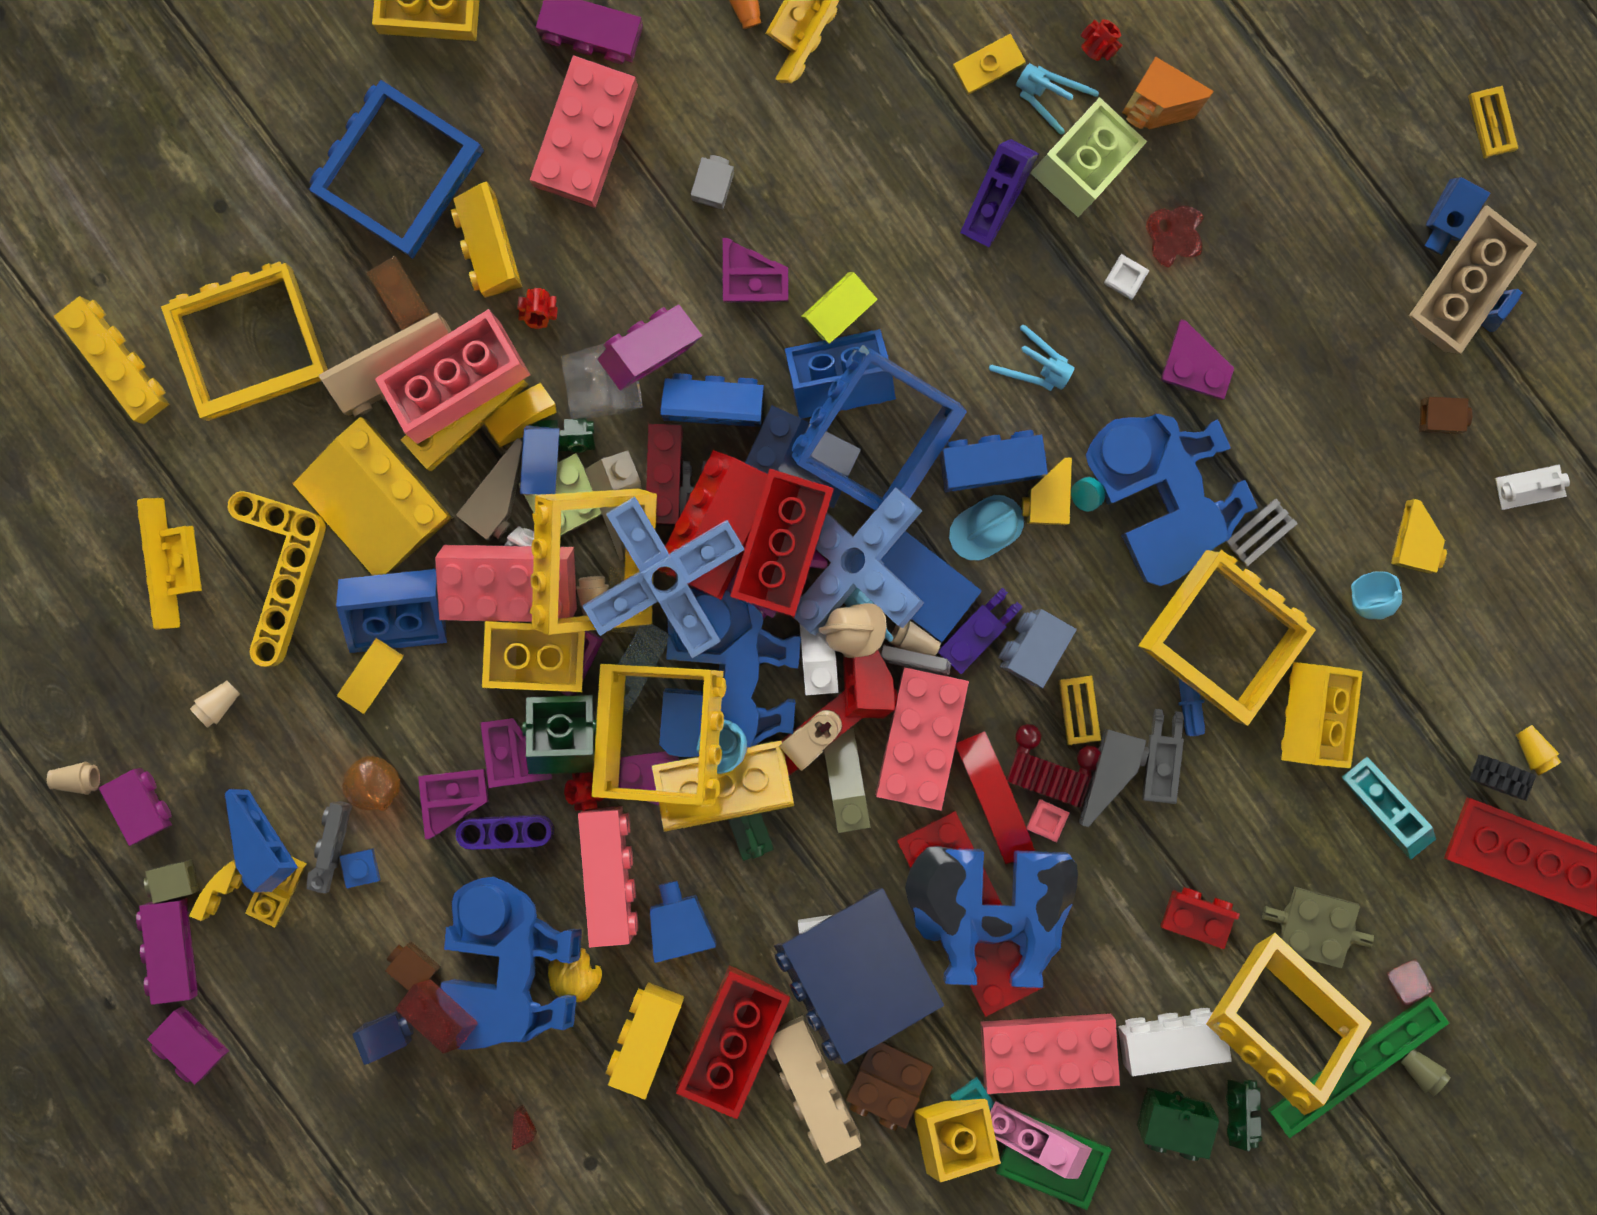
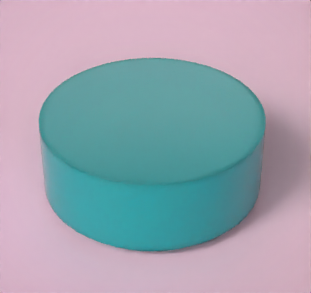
[1071,477,1105,512]

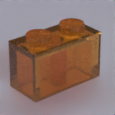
[367,256,432,330]

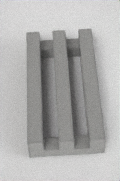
[1225,499,1298,566]
[881,645,951,676]

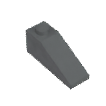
[1078,729,1149,827]

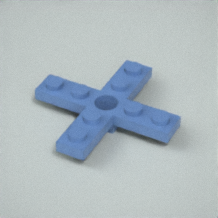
[795,487,924,636]
[582,496,745,658]

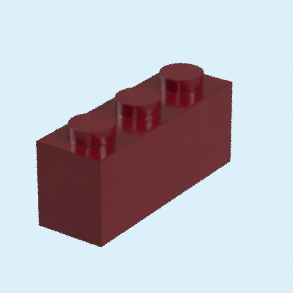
[646,424,683,526]

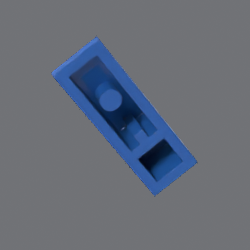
[225,789,298,893]

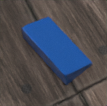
[520,426,560,494]

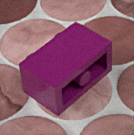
[99,768,172,846]
[147,1006,229,1085]

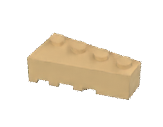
[767,1015,861,1163]

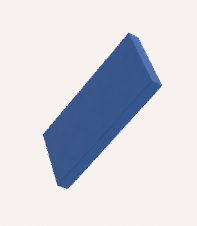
[850,531,982,642]

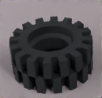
[1469,755,1536,801]

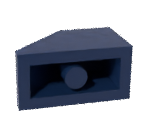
[352,1010,414,1065]

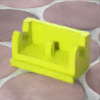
[801,272,878,344]

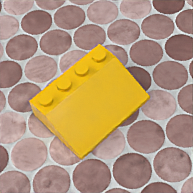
[293,417,453,576]

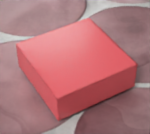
[1026,799,1070,843]

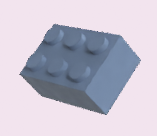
[998,609,1077,688]

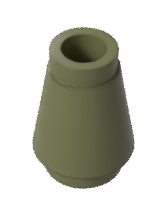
[1400,1049,1451,1096]

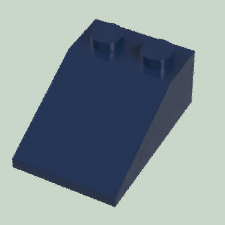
[745,405,861,509]

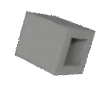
[691,155,734,210]

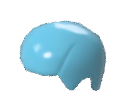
[1351,571,1402,620]
[696,720,747,774]

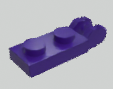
[938,587,1022,674]

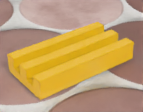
[1468,86,1518,159]
[1058,675,1101,745]

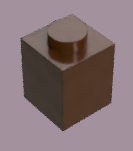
[1419,397,1472,434]
[385,942,441,996]

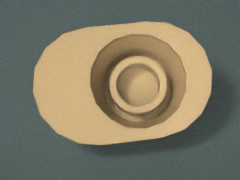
[819,603,887,658]

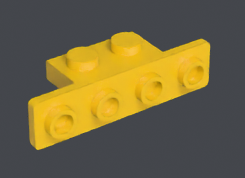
[765,0,839,84]
[137,498,202,630]

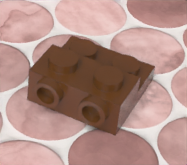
[845,1042,933,1131]

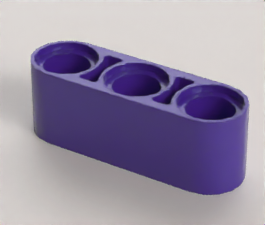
[455,815,554,850]

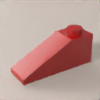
[843,650,898,719]

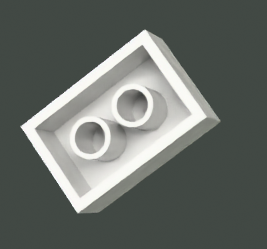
[1118,1008,1232,1076]

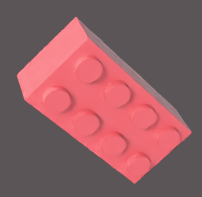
[530,55,638,208]
[375,309,530,444]
[435,545,577,622]
[875,667,969,811]
[578,806,639,948]
[980,1013,1120,1094]

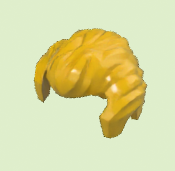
[548,948,602,1002]

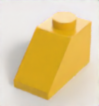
[1022,458,1072,525]
[1391,499,1447,573]

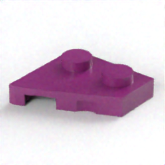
[723,238,788,303]

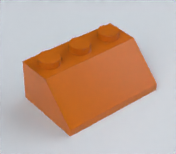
[1122,57,1214,129]

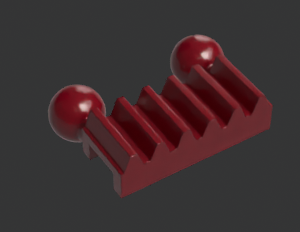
[1006,724,1101,808]

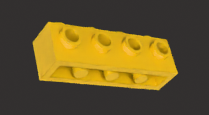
[54,296,170,424]
[401,379,528,471]

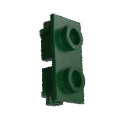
[528,418,595,453]
[728,813,774,861]
[1226,1080,1262,1151]

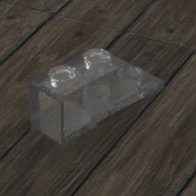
[561,344,643,419]

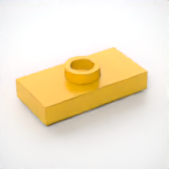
[952,33,1026,95]

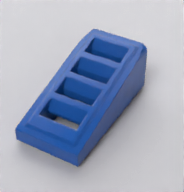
[1481,289,1523,332]

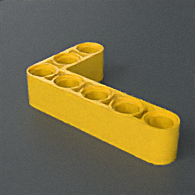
[228,491,326,667]

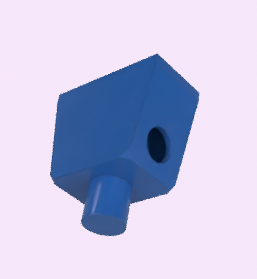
[1425,177,1490,255]
[650,880,717,963]

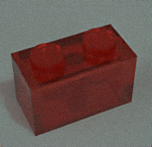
[395,980,478,1053]

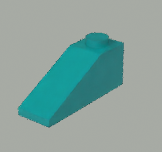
[1342,757,1436,860]

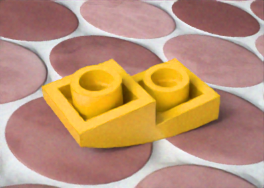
[485,383,557,447]
[337,638,403,714]
[245,856,307,928]
[189,860,242,921]

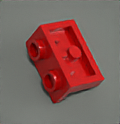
[1160,887,1240,949]

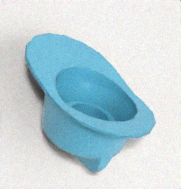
[949,495,1024,560]

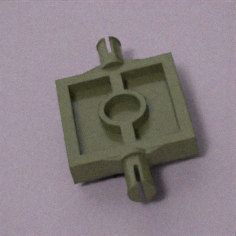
[1262,886,1374,968]

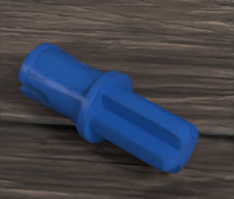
[1178,678,1205,736]

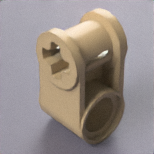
[779,710,842,771]

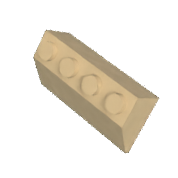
[1409,206,1537,354]
[319,312,452,418]

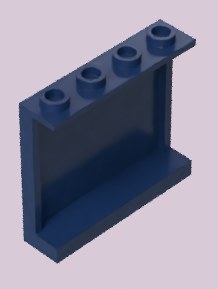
[774,888,944,1064]

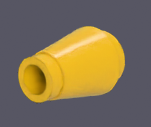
[1516,725,1561,776]

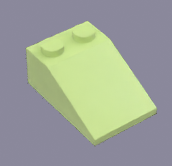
[1030,97,1147,217]

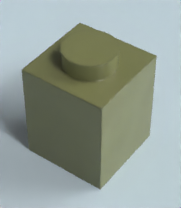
[144,859,200,903]

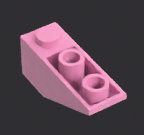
[990,1101,1092,1179]

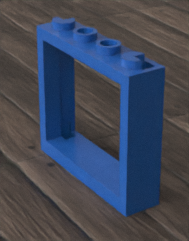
[309,80,484,259]
[791,344,967,510]

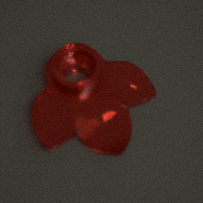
[1146,206,1204,268]

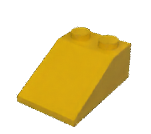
[482,621,585,692]

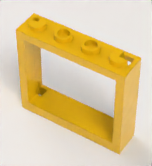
[161,262,328,421]
[530,488,657,635]
[1138,550,1316,726]
[592,664,726,805]
[1206,933,1372,1115]

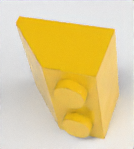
[913,1099,1001,1183]

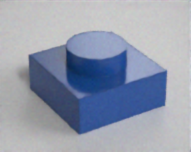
[339,848,380,888]

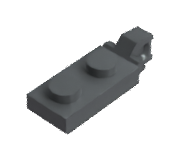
[307,801,352,893]

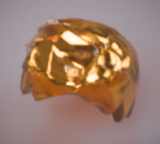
[342,756,400,811]

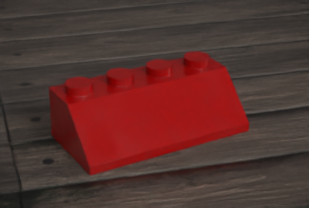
[657,450,768,600]
[730,469,834,618]
[676,965,791,1119]

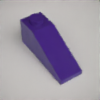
[960,139,1039,247]

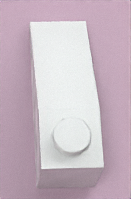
[800,624,839,695]

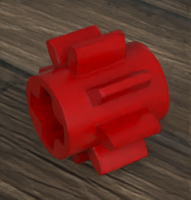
[1080,19,1122,61]
[517,288,558,329]
[564,772,604,811]

